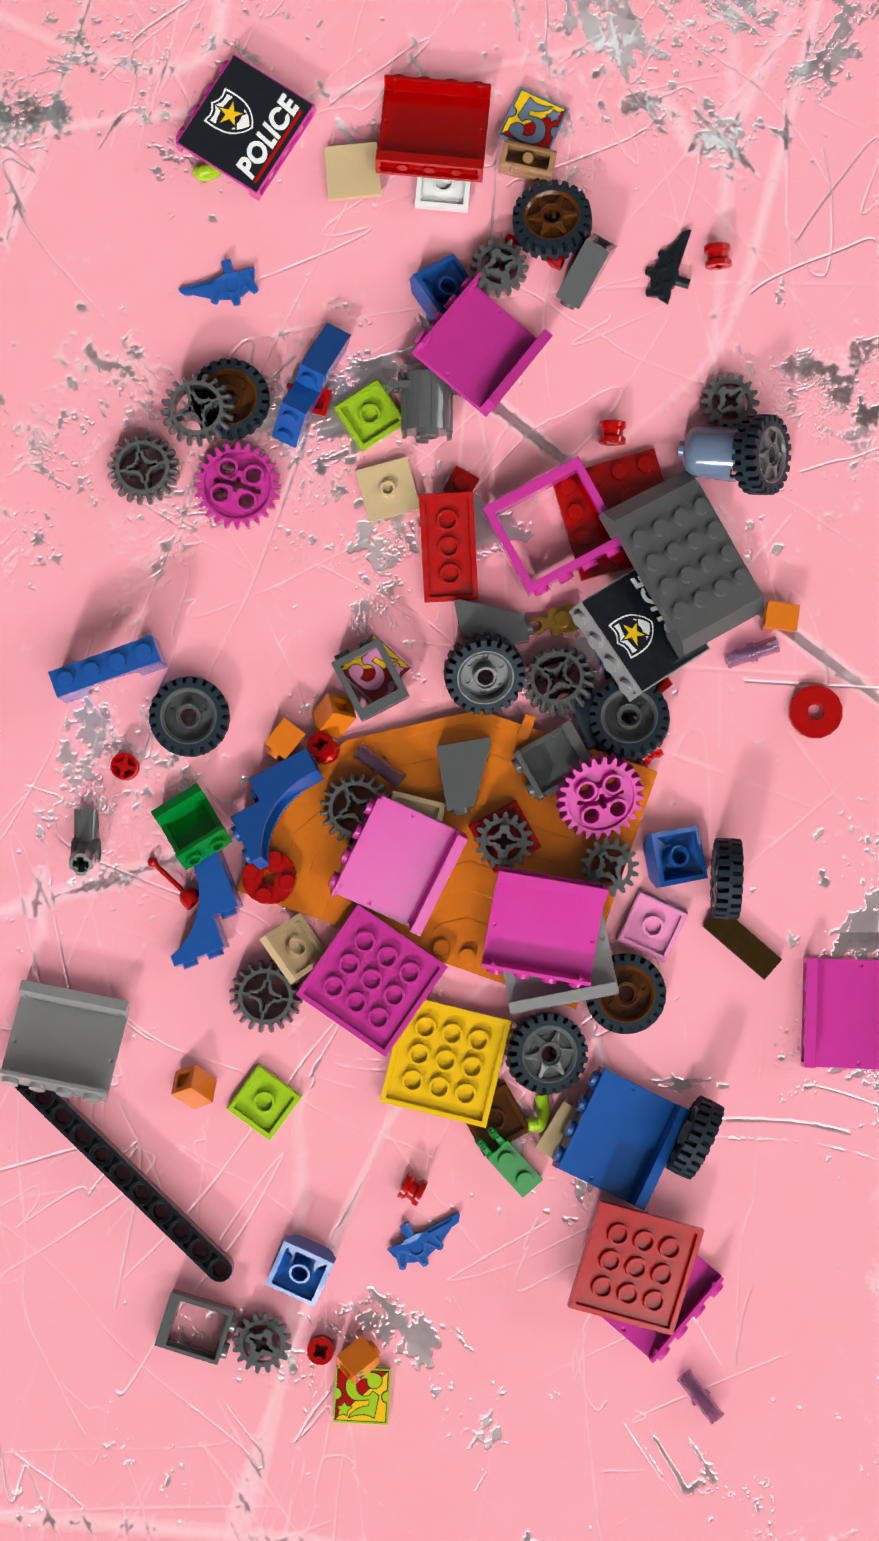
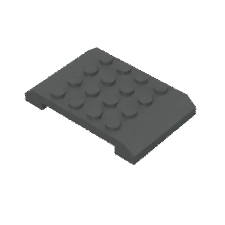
[598,470,765,658]

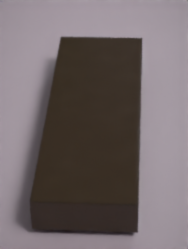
[702,915,782,980]

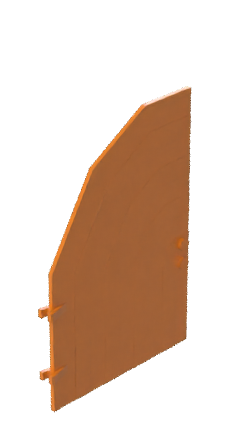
[237,711,658,1009]

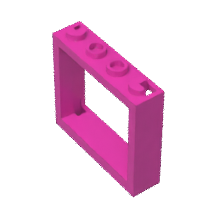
[482,456,622,597]

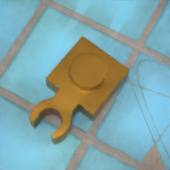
[530,604,579,637]

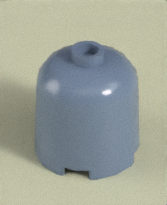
[678,426,739,482]

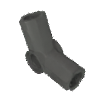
[69,809,101,876]

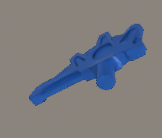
[178,259,259,306]
[387,1212,460,1270]

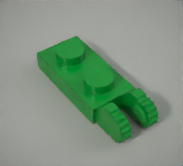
[474,1125,543,1198]

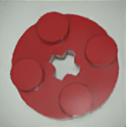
[242,851,297,905]

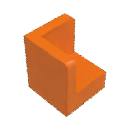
[761,601,800,632]
[312,693,356,738]
[171,1064,217,1109]

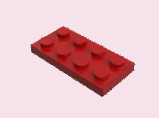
[419,491,478,603]

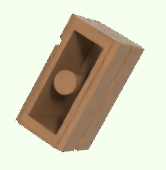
[498,140,557,185]

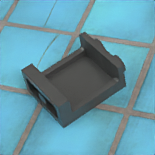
[511,720,589,801]

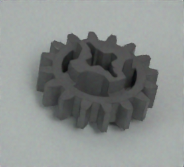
[470,238,529,298]
[700,373,760,428]
[474,812,534,869]
[580,838,639,897]
[232,1312,292,1373]

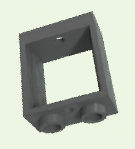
[331,637,410,723]
[154,1289,239,1365]

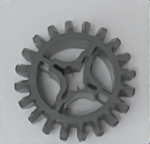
[161,373,234,447]
[107,432,180,506]
[523,645,595,717]
[320,772,390,845]
[229,959,303,1033]

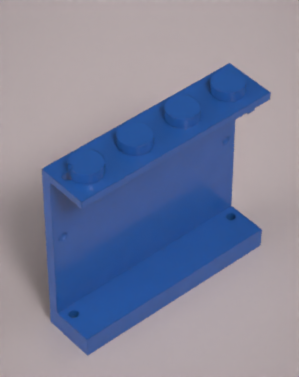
[552,1066,691,1211]

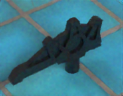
[645,229,692,305]

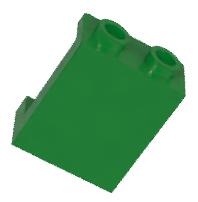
[151,783,233,870]

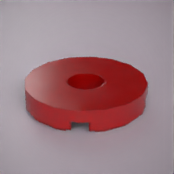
[788,685,843,739]

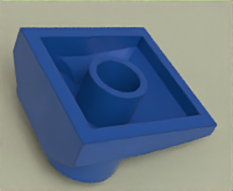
[409,253,472,320]
[643,825,708,888]
[265,1234,336,1307]

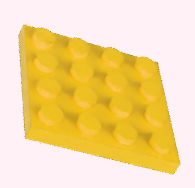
[380,1000,511,1128]

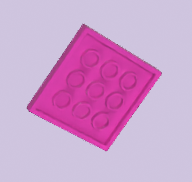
[296,905,448,1057]

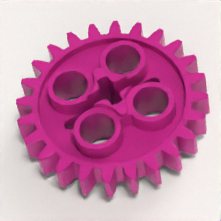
[193,442,282,530]
[555,753,644,840]

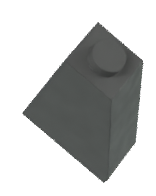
[556,233,617,310]
[454,599,533,646]
[436,737,491,816]

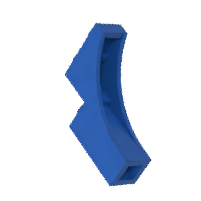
[272,323,351,448]
[231,748,324,870]
[170,850,243,970]

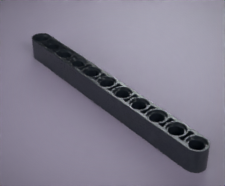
[14,1084,234,1282]

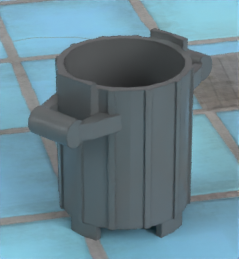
[383,369,462,444]

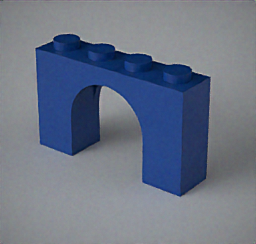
[48,635,168,703]

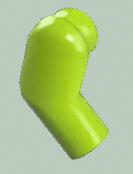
[193,163,222,182]
[528,1094,550,1133]

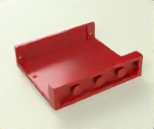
[375,74,491,183]

